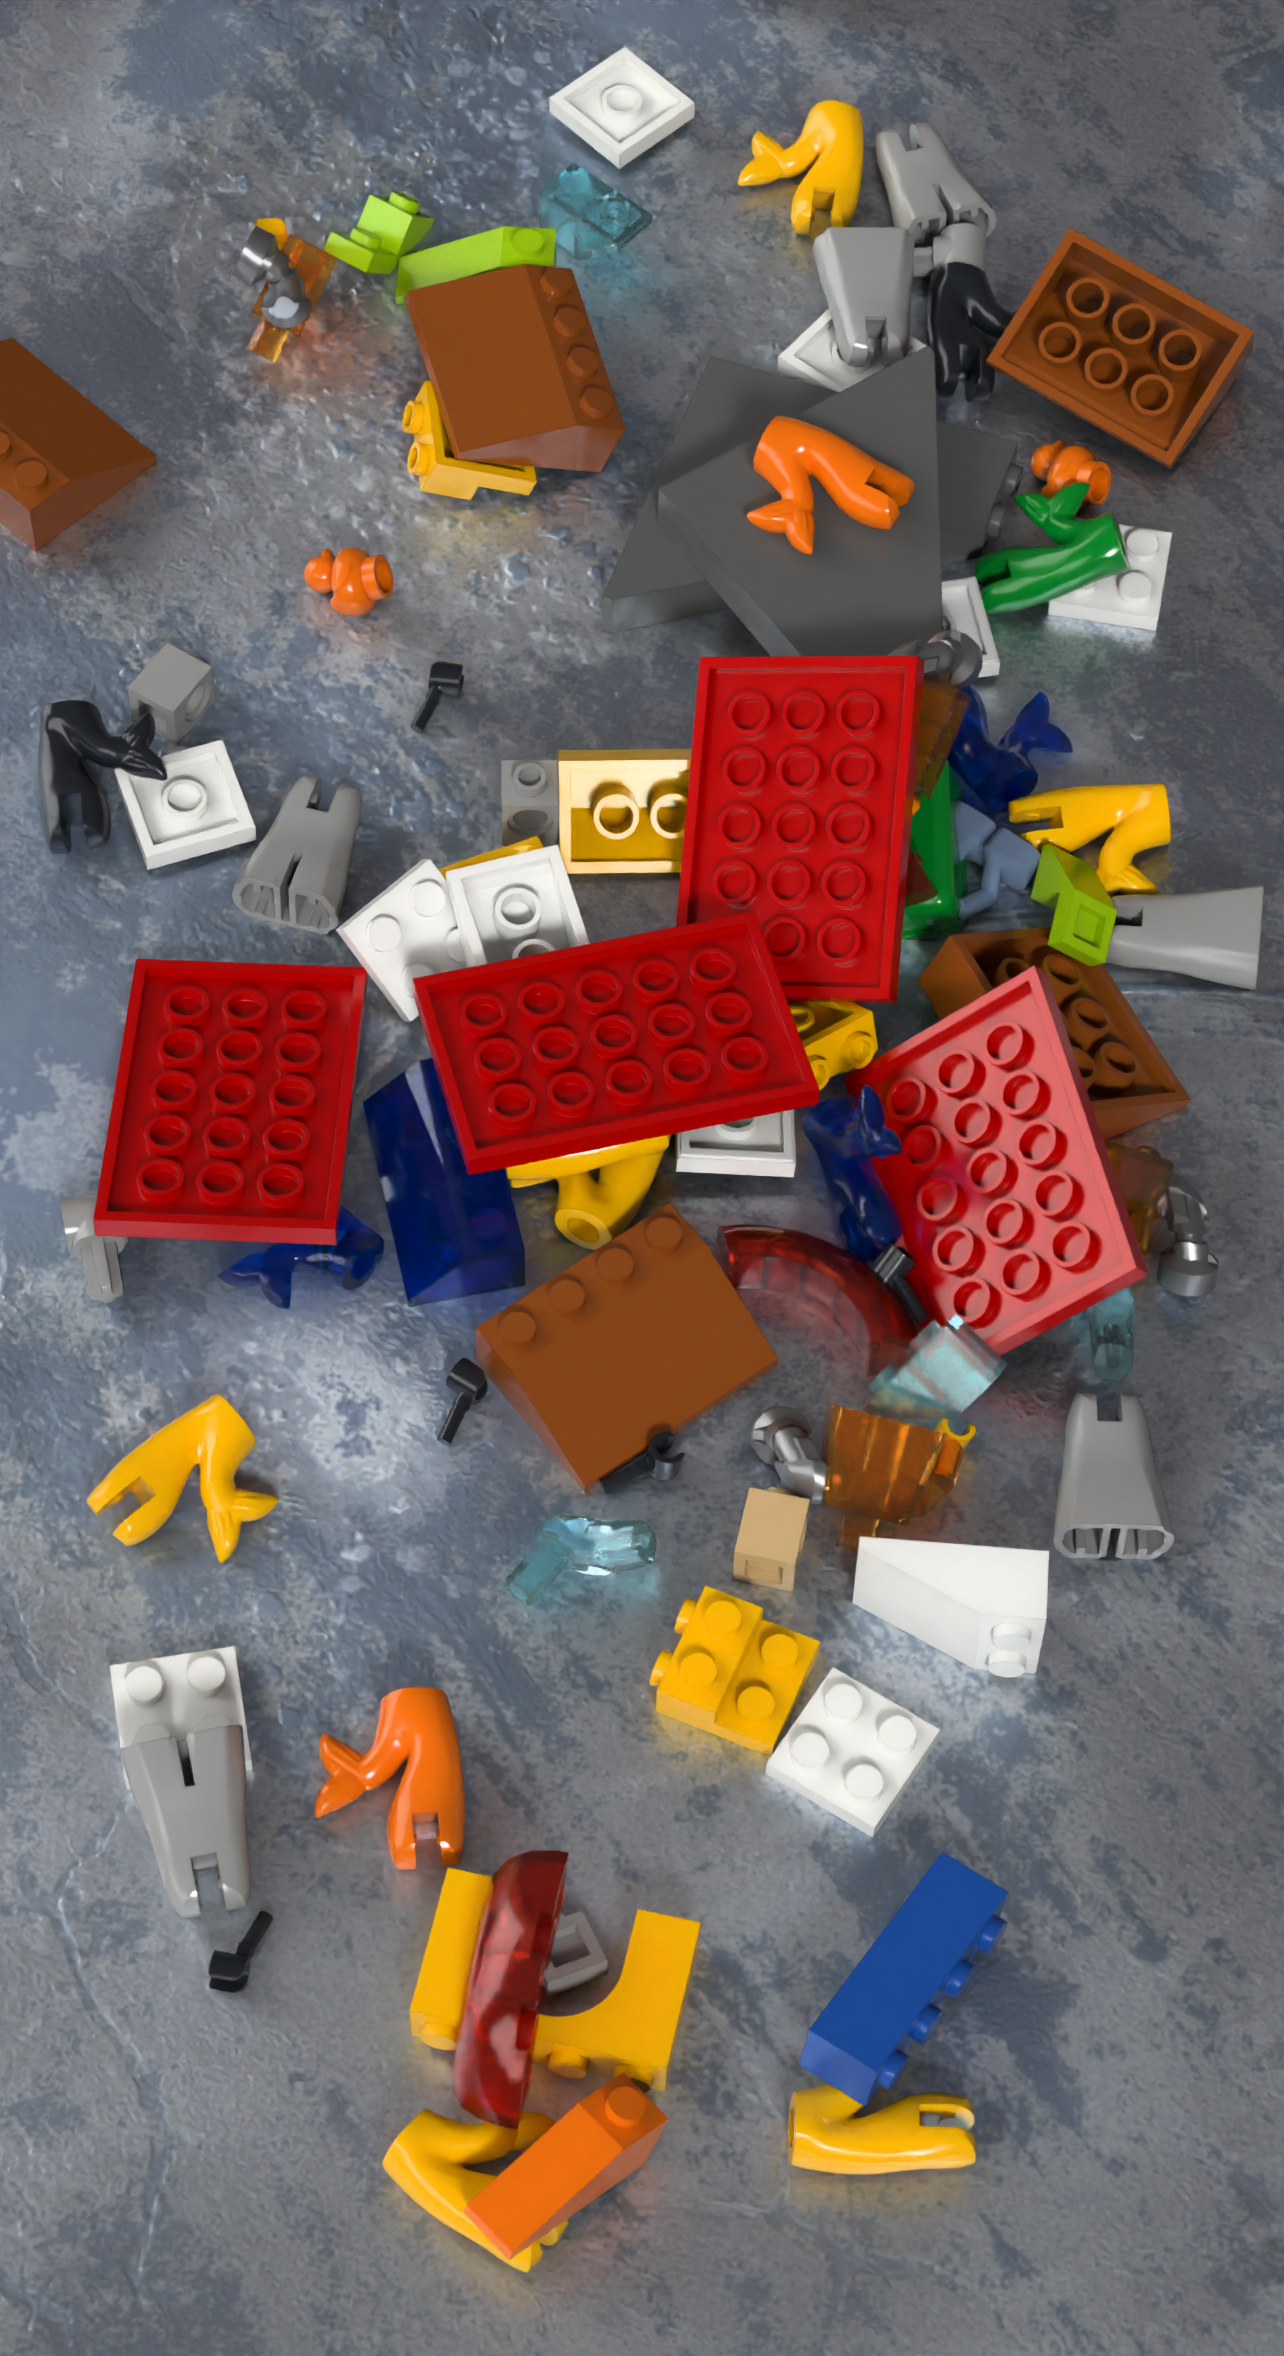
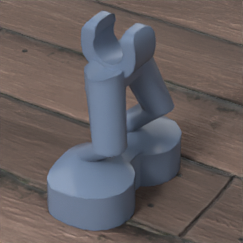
[926,801,1041,939]

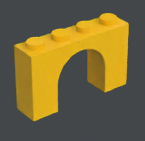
[409,1867,701,2093]

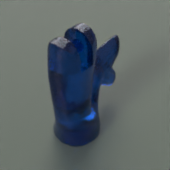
[920,684,1073,813]
[800,1085,903,1268]
[217,1204,384,1309]

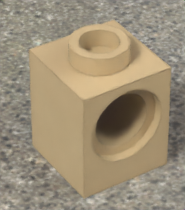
[732,1487,810,1592]

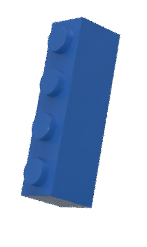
[798,1852,1008,2107]

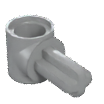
[914,223,986,277]
[60,1194,128,1304]

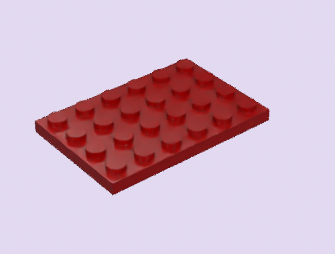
[676,656,925,1004]
[412,912,819,1176]
[93,959,368,1245]
[843,965,1149,1384]

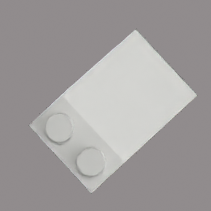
[446,844,590,968]
[852,1536,1049,1678]

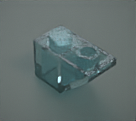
[539,162,653,261]
[862,1313,1008,1419]

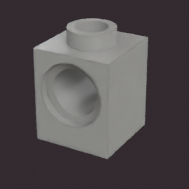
[127,642,216,745]
[501,760,559,846]

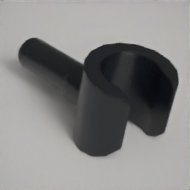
[410,661,464,733]
[872,1242,930,1325]
[437,1358,488,1446]
[600,1432,685,1495]
[208,1911,274,1993]

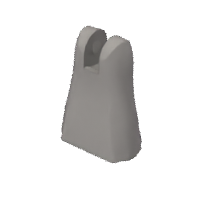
[874,121,997,247]
[812,227,915,367]
[232,775,362,935]
[1106,885,1264,990]
[1053,1393,1174,1560]
[119,1725,251,1919]

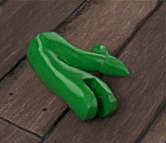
[974,482,1130,615]

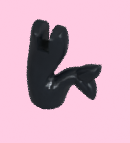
[925,262,1018,403]
[37,700,167,855]

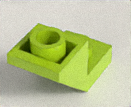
[323,190,435,275]
[1031,844,1117,966]

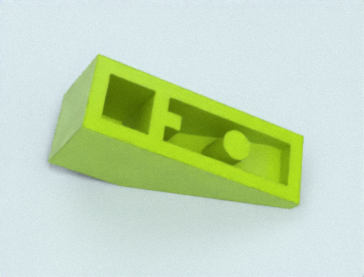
[396,226,556,305]

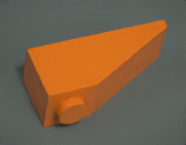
[464,2072,669,2260]

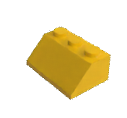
[558,749,692,874]

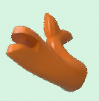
[746,416,915,555]
[314,1687,465,1870]

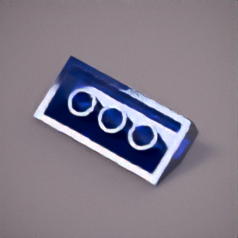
[363,1058,525,1307]

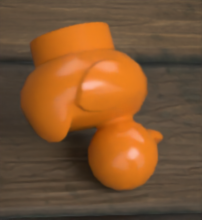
[1030,441,1111,511]
[304,547,393,617]

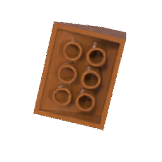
[986,228,1255,469]
[405,264,626,472]
[0,338,157,552]
[917,927,1191,1140]
[476,1203,778,1492]

